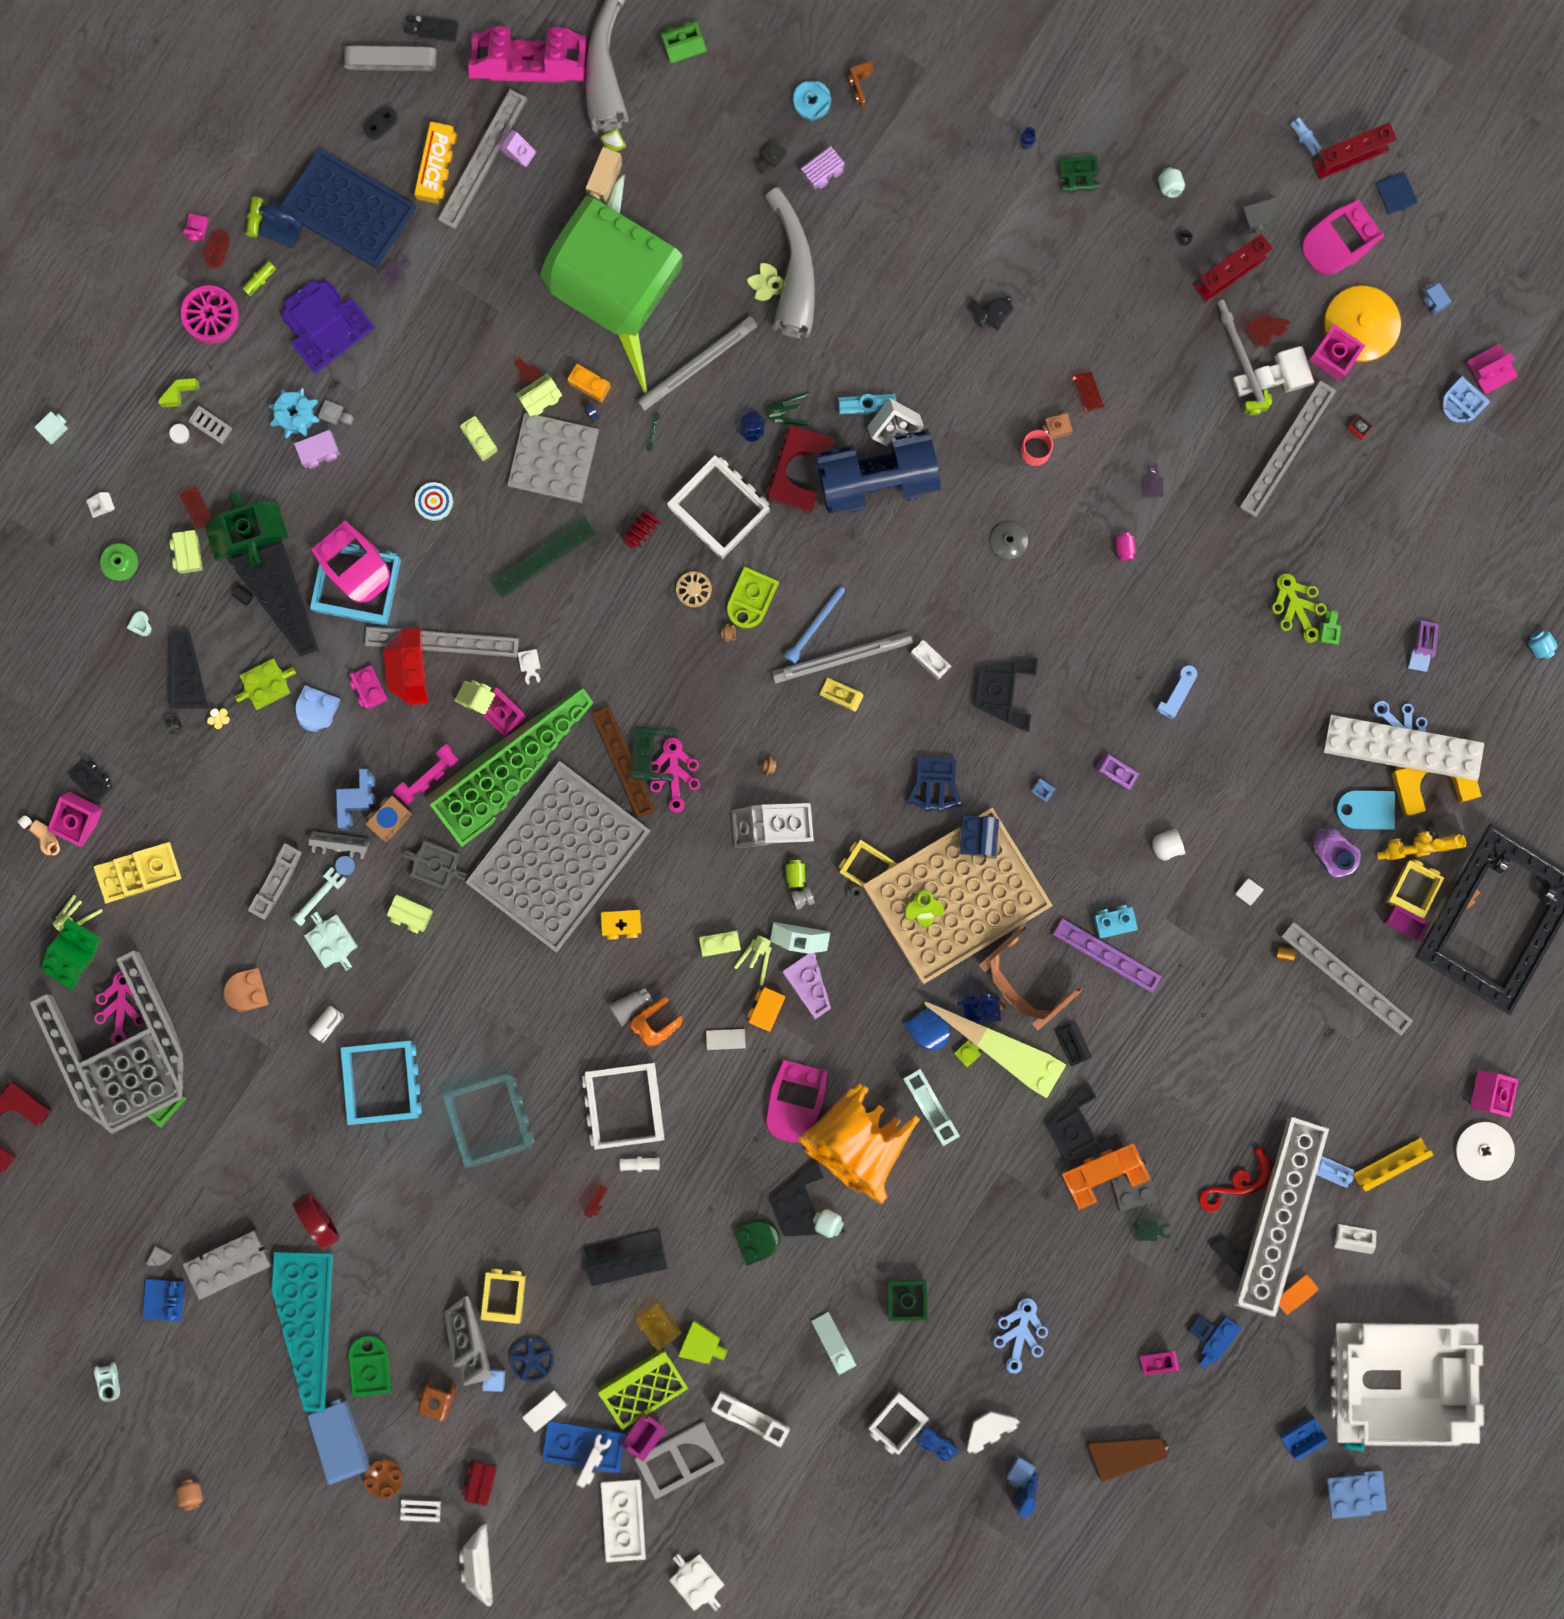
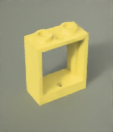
[839,840,898,888]
[1386,859,1444,919]
[481,1269,526,1324]

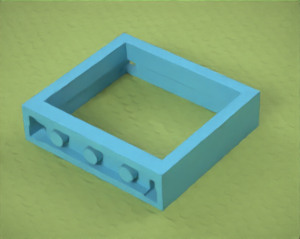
[310,544,401,626]
[341,1041,422,1125]

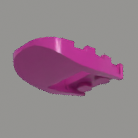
[1301,200,1384,275]
[311,521,390,603]
[765,1060,828,1143]

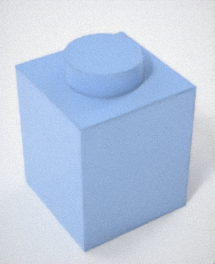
[483,1369,505,1392]

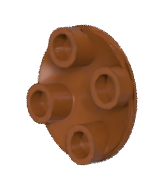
[364,1459,403,1499]

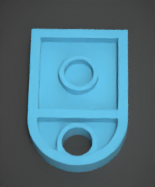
[1336,791,1395,830]

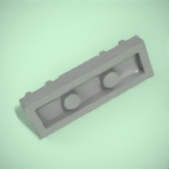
[309,831,370,859]

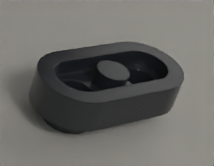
[364,107,398,140]

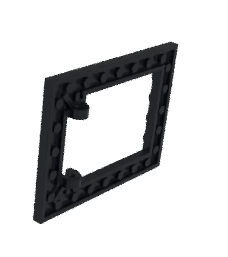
[1414,824,1564,1015]

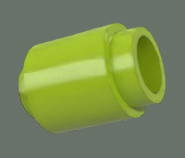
[786,860,806,888]

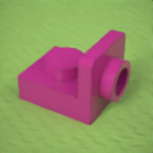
[183,214,209,242]

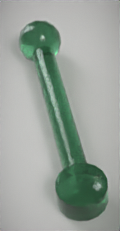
[646,412,660,451]

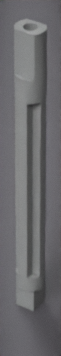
[637,316,758,411]
[772,631,913,684]

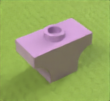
[496,130,536,167]

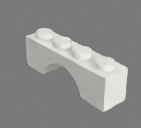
[711,1391,790,1447]

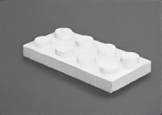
[601,1479,646,1562]

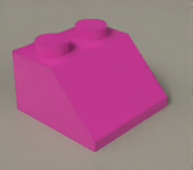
[1309,324,1366,381]
[47,792,103,847]
[1470,1070,1518,1117]

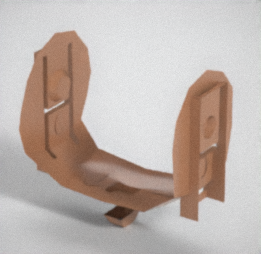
[979,924,1083,1030]

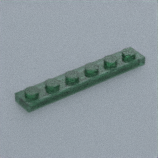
[491,518,596,599]

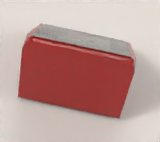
[1347,414,1374,441]

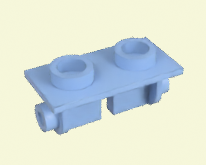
[1316,1156,1354,1188]

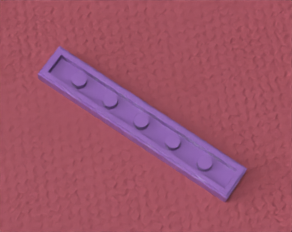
[1052,918,1162,993]

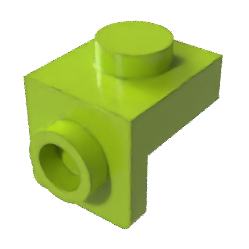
[1243,389,1272,415]

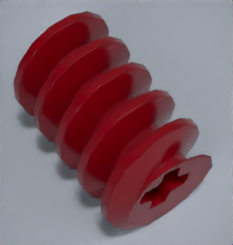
[620,511,662,553]

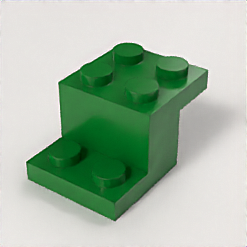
[41,918,101,991]

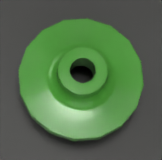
[100,543,138,581]

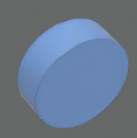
[335,856,355,876]

